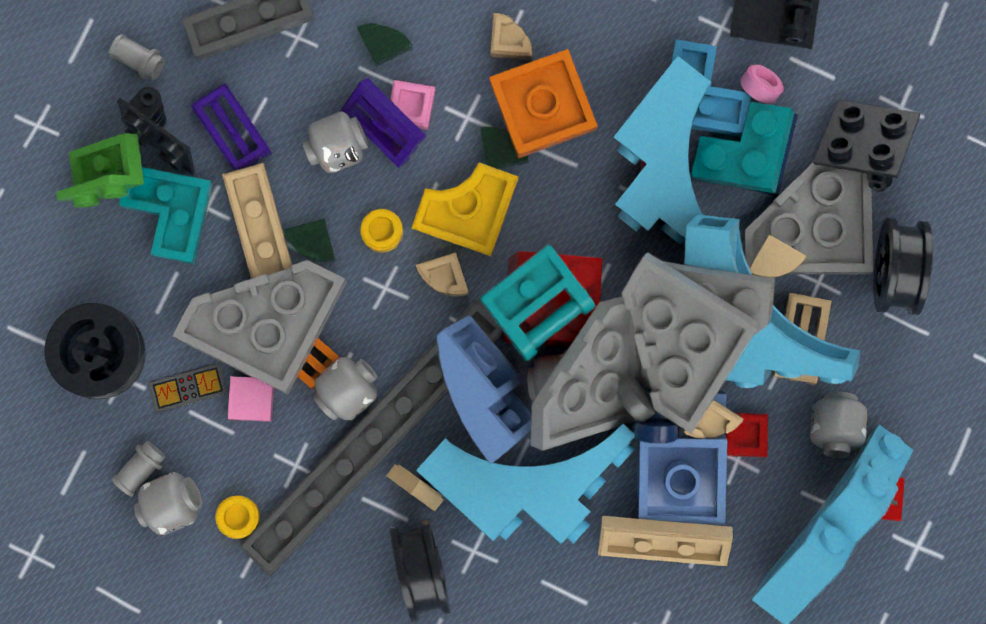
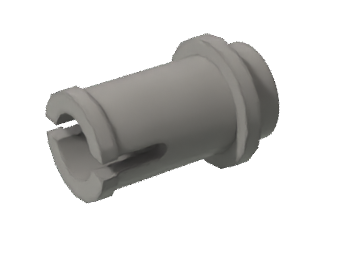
[109,34,165,80]
[112,441,166,497]

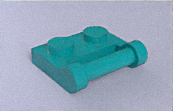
[478,244,596,361]

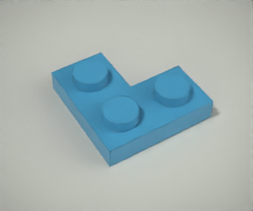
[671,39,751,137]

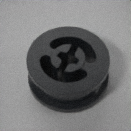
[873,218,933,316]
[44,303,146,400]
[390,519,451,623]

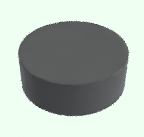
[617,378,657,422]

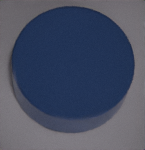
[634,418,678,444]

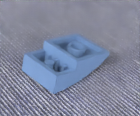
[437,315,532,464]
[637,389,727,525]

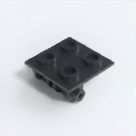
[730,0,819,49]
[117,87,195,174]
[813,100,920,192]

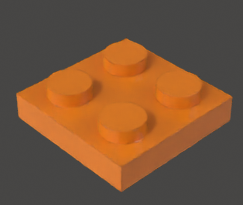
[489,49,598,158]

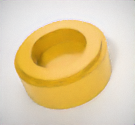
[360,209,403,253]
[215,495,260,539]

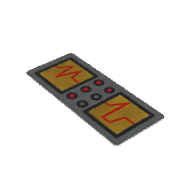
[149,363,227,413]

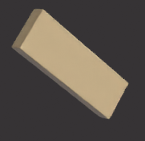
[222,163,292,279]
[598,516,733,566]

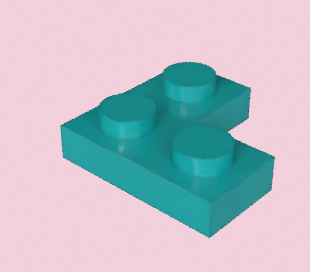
[691,102,794,193]
[119,167,213,265]

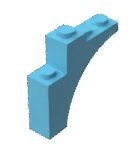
[613,56,712,244]
[684,214,860,388]
[416,424,635,545]
[751,424,914,624]

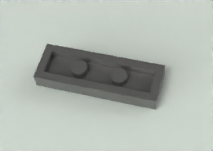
[182,0,315,61]

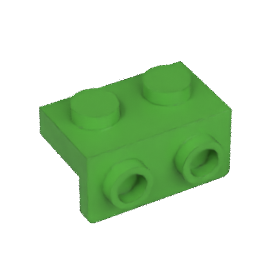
[56,133,144,208]

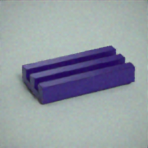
[341,78,426,168]
[190,83,272,171]

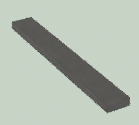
[239,300,504,576]

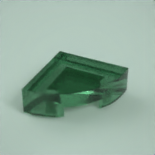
[357,23,413,67]
[480,126,529,169]
[284,219,336,262]

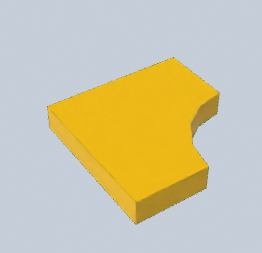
[411,163,519,256]

